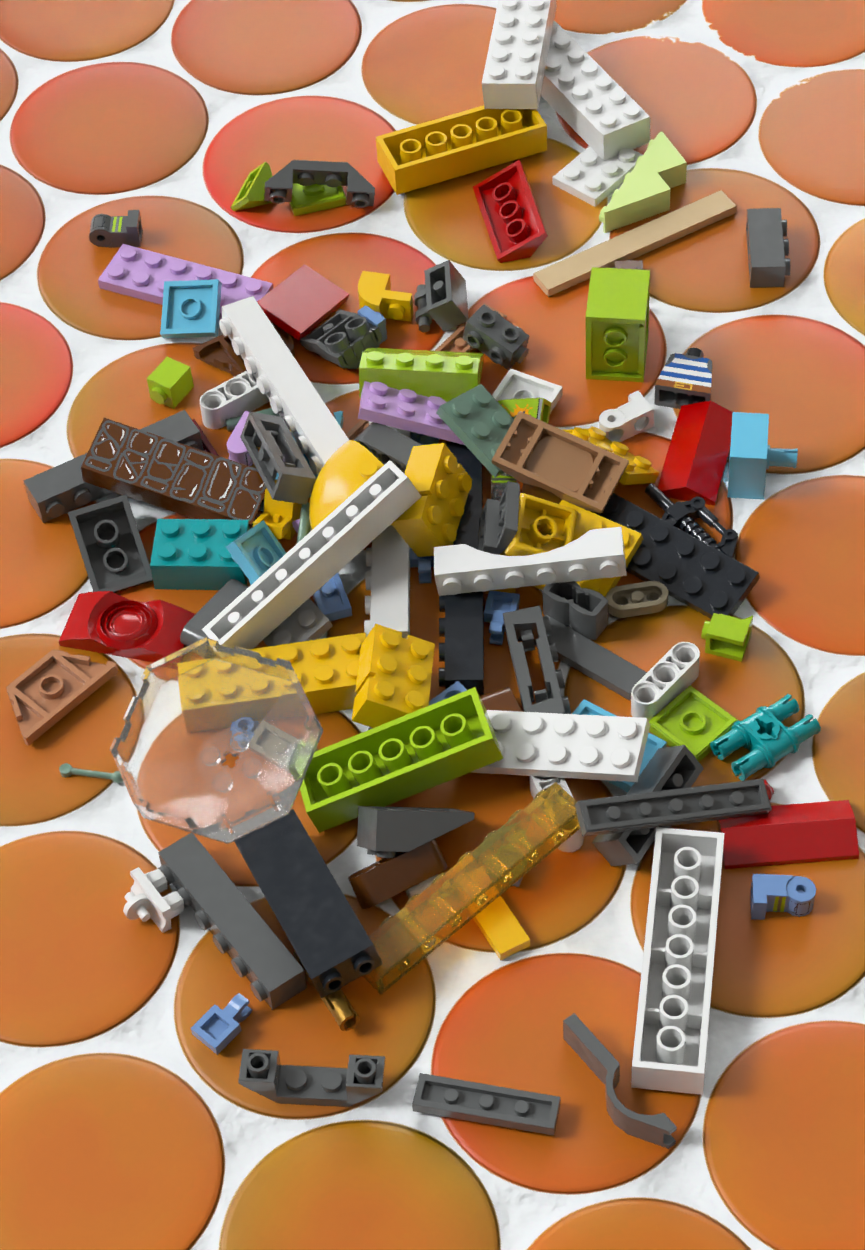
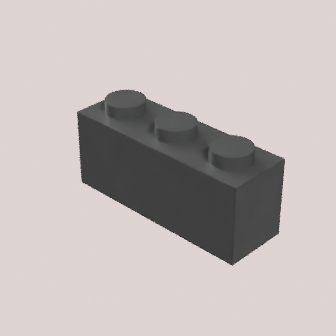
[746,208,790,288]

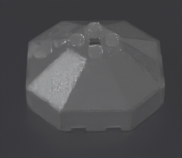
[110,637,324,844]

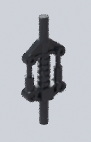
[645,484,738,558]

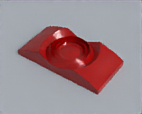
[59,591,195,667]

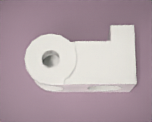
[599,391,654,442]

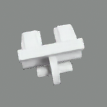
[123,867,184,933]

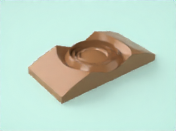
[492,411,629,513]

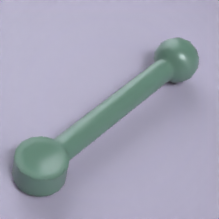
[59,763,125,784]

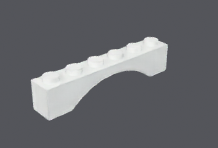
[434,527,627,596]

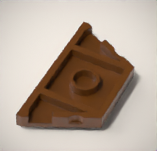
[193,321,295,376]

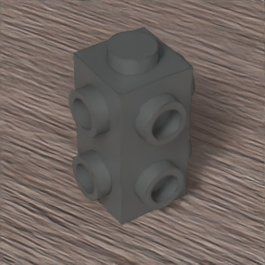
[463,305,529,370]

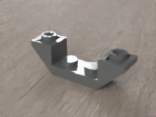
[264,160,375,208]
[238,1049,385,1107]

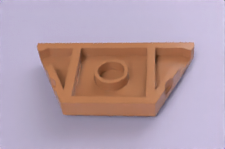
[6,649,119,746]

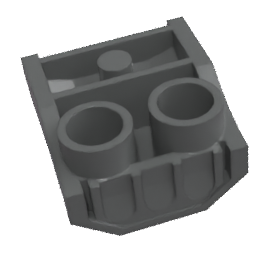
[299,310,382,370]

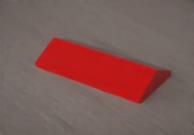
[473,160,548,263]
[657,400,733,506]
[717,800,859,869]

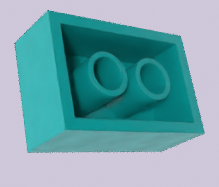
[150,519,250,590]

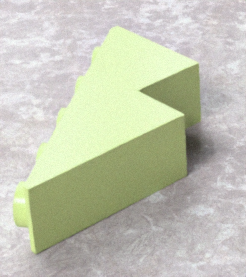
[599,132,687,233]

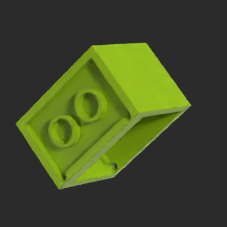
[586,267,650,382]

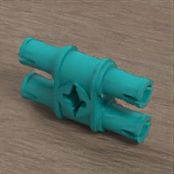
[710,694,821,781]

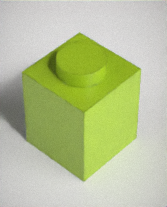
[147,357,194,409]

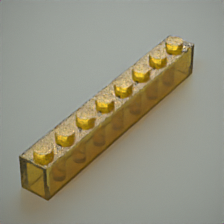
[363,782,580,995]

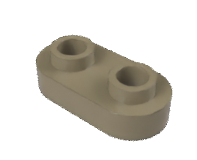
[606,581,668,618]

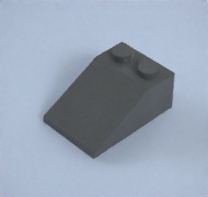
[68,494,153,593]
[357,806,474,858]

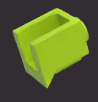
[701,613,753,662]

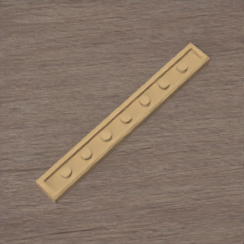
[533,190,737,297]

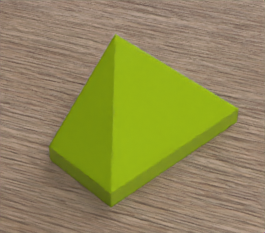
[230,162,273,211]

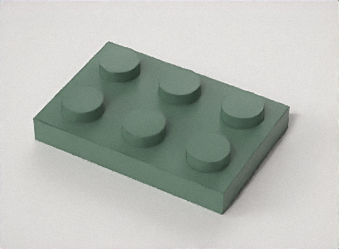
[436,384,514,477]

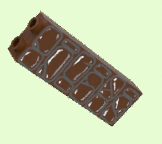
[81,418,266,529]

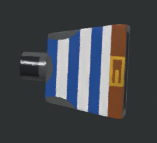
[654,348,712,409]

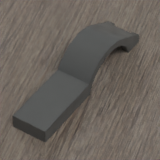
[563,1013,677,1149]

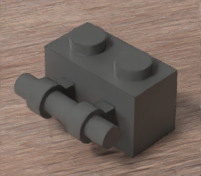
[414,260,469,332]

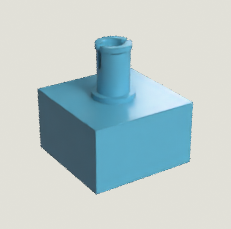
[727,412,798,500]

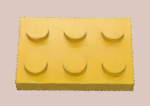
[563,427,660,485]

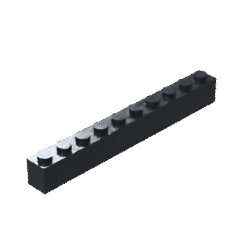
[439,442,484,696]

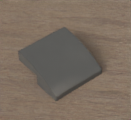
[477,481,520,555]

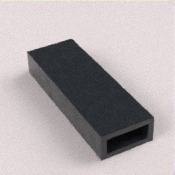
[234,809,383,998]

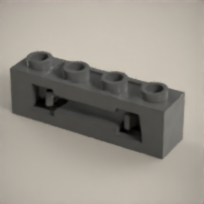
[240,412,316,505]
[503,606,571,714]

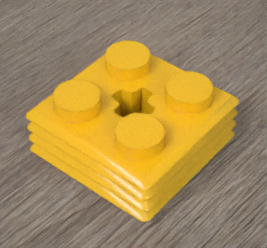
[505,493,577,556]

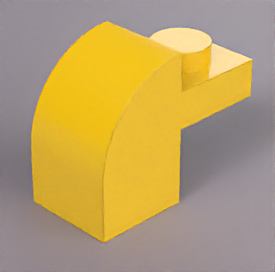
[358,271,414,322]
[253,479,302,540]

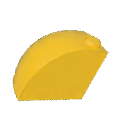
[309,440,389,531]

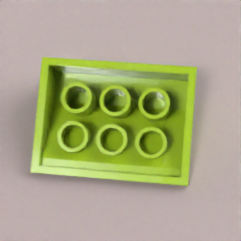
[359,348,484,402]

